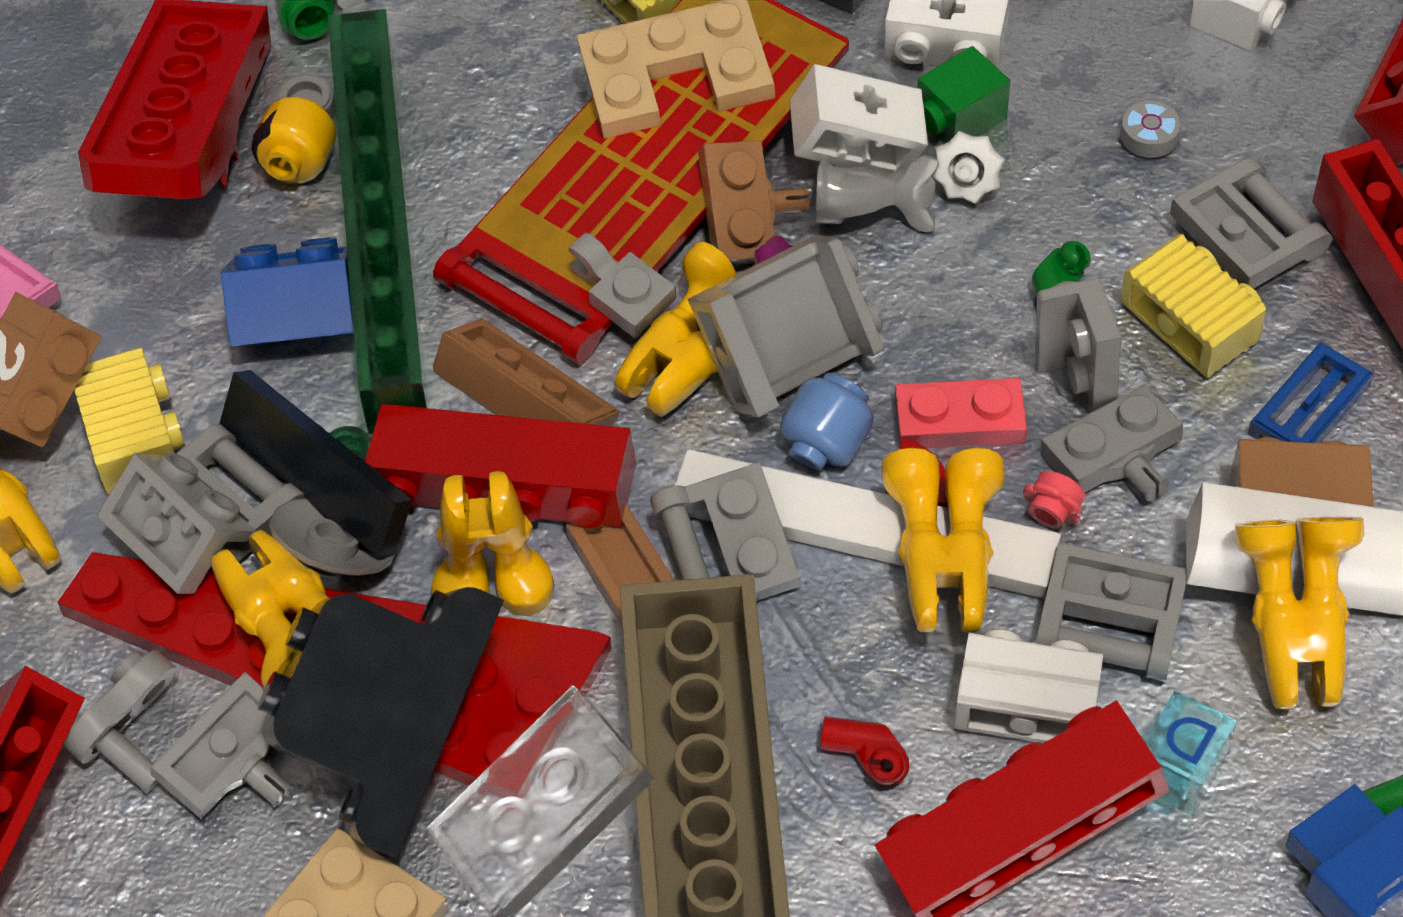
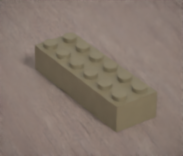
[619,574,790,917]

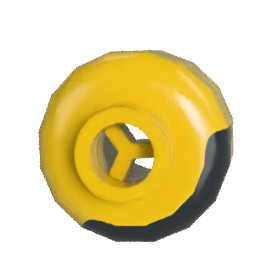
[251,97,337,184]

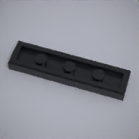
[219,370,412,558]

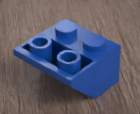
[220,237,358,347]

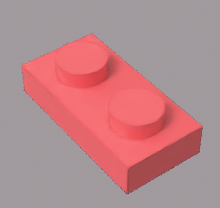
[895,378,1027,449]

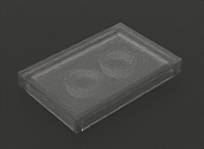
[425,685,655,917]

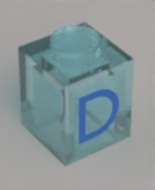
[1145,690,1237,816]

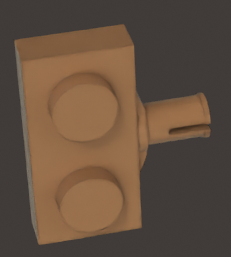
[698,141,810,265]

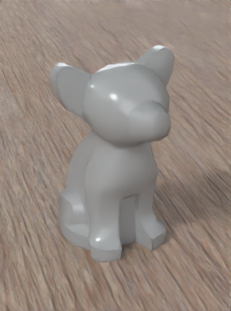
[816,156,938,232]

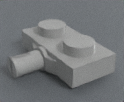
[1041,384,1183,502]
[151,672,294,819]

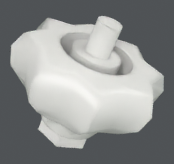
[932,131,1005,205]

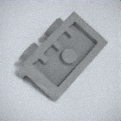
[1035,277,1122,413]
[97,452,255,594]

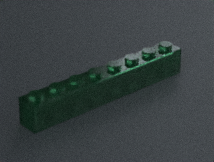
[328,9,429,435]

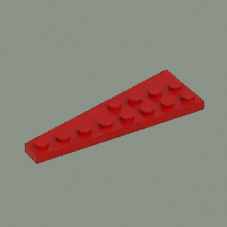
[57,552,612,808]

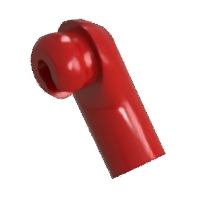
[820,716,910,787]

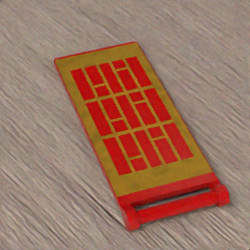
[433,0,849,365]

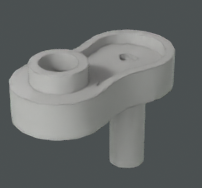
[63,649,177,793]

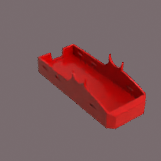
[78,0,271,199]

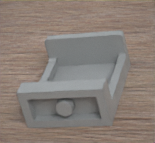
[688,235,884,418]

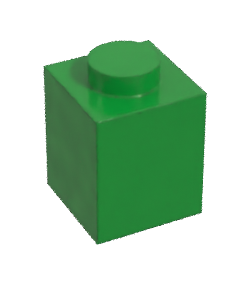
[918,45,1011,144]

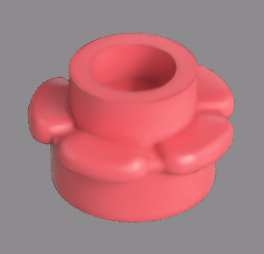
[1023,471,1086,529]

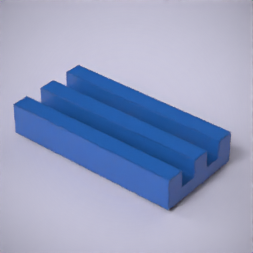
[1248,342,1374,443]

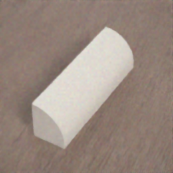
[1186,482,1403,615]

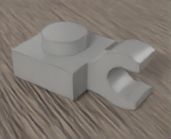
[569,232,676,339]

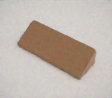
[433,318,620,426]

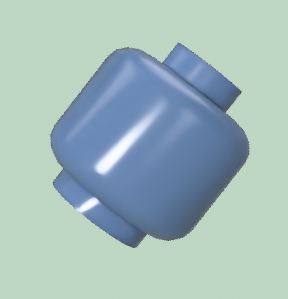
[780,373,874,472]

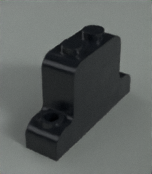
[258,587,504,858]

